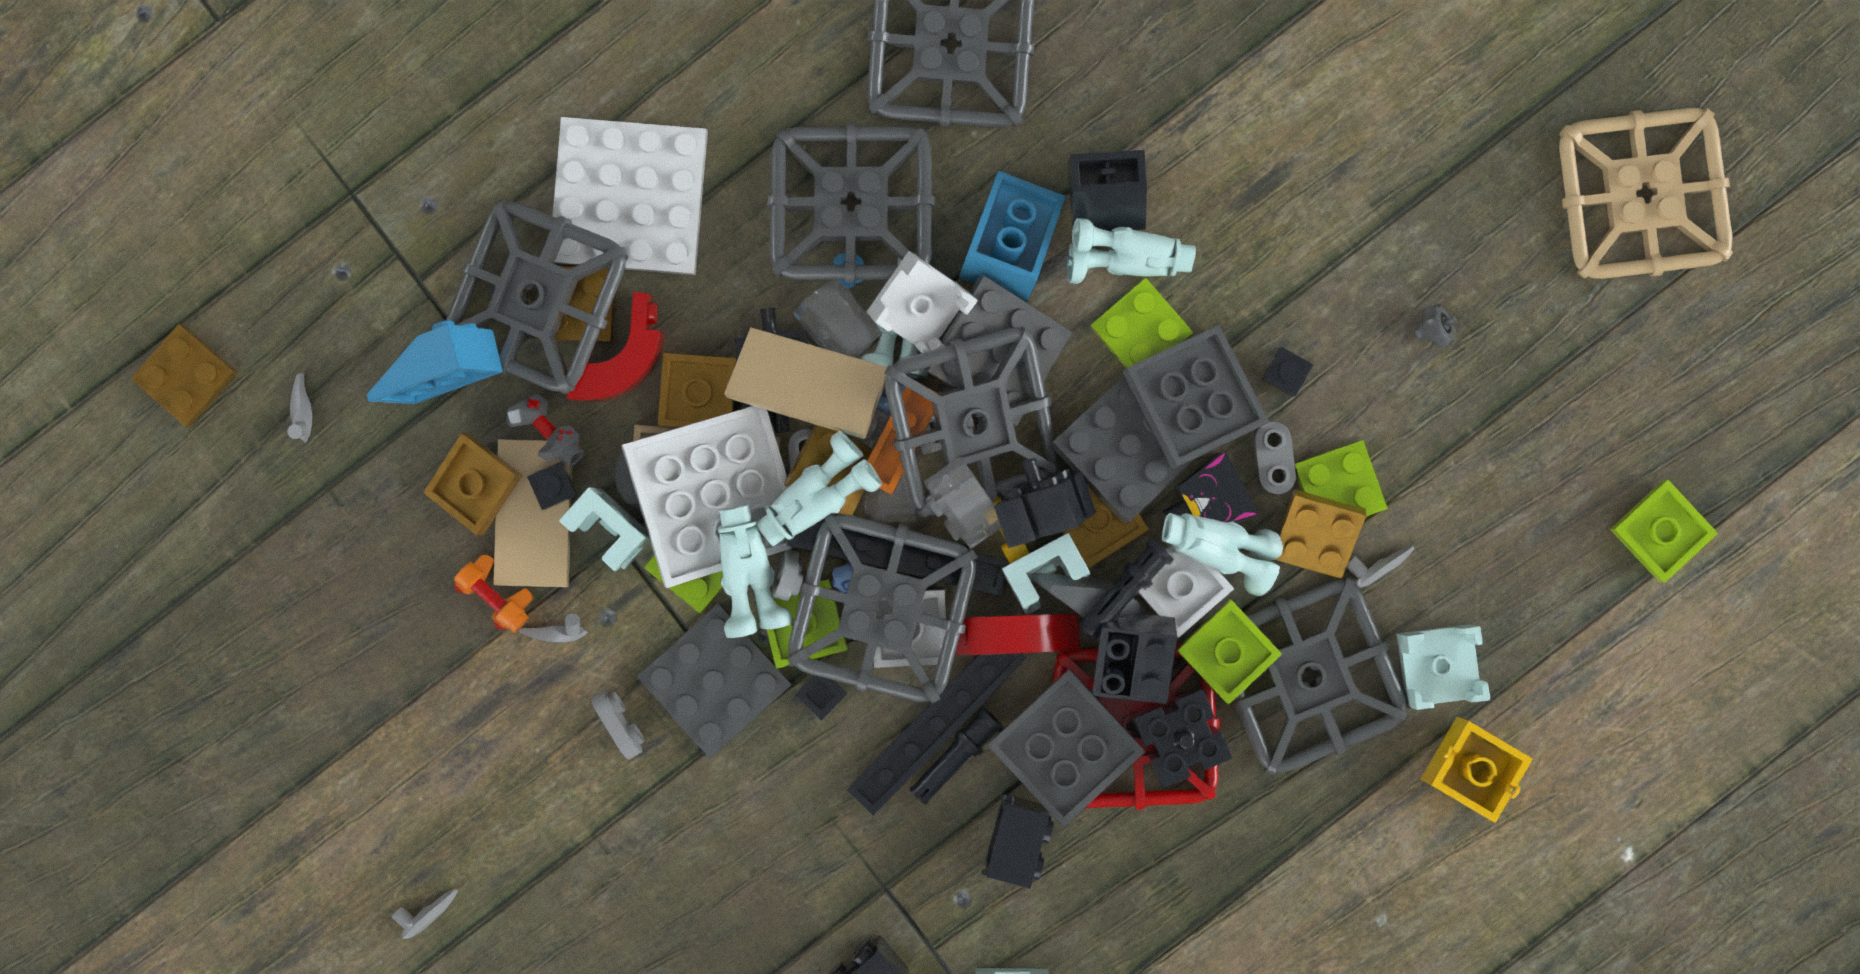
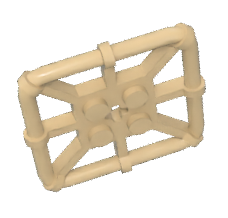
[1559,108,1733,279]

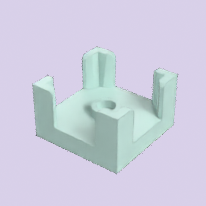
[559,487,651,571]
[1002,533,1090,615]
[1396,624,1490,710]

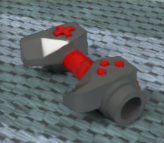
[506,394,584,466]

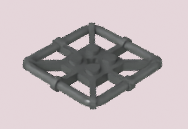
[867,0,1035,128]
[767,123,935,283]
[446,199,629,394]
[884,327,1059,517]
[787,513,978,704]
[1230,577,1409,775]

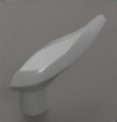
[287,373,312,443]
[1346,545,1414,587]
[519,614,588,643]
[392,888,458,939]

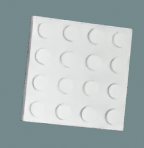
[553,117,708,275]
[621,406,791,588]

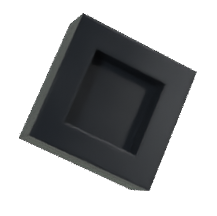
[1262,347,1313,397]
[527,462,578,510]
[795,675,847,721]

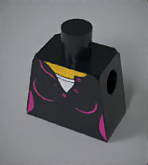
[1163,452,1258,523]

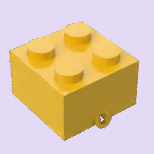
[1420,717,1533,823]

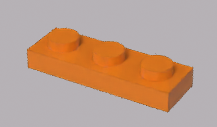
[868,387,939,495]

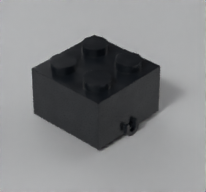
[981,794,1054,889]

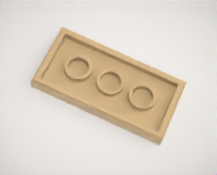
[724,327,887,439]
[494,439,573,587]

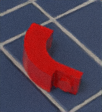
[567,292,665,402]
[946,613,1080,655]

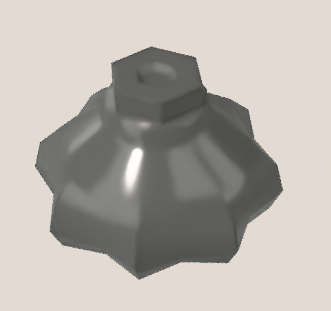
[1415,304,1457,347]

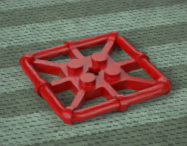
[1053,643,1220,810]

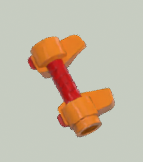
[454,555,534,633]

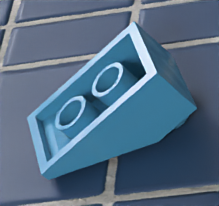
[958,171,1066,303]
[367,321,503,404]

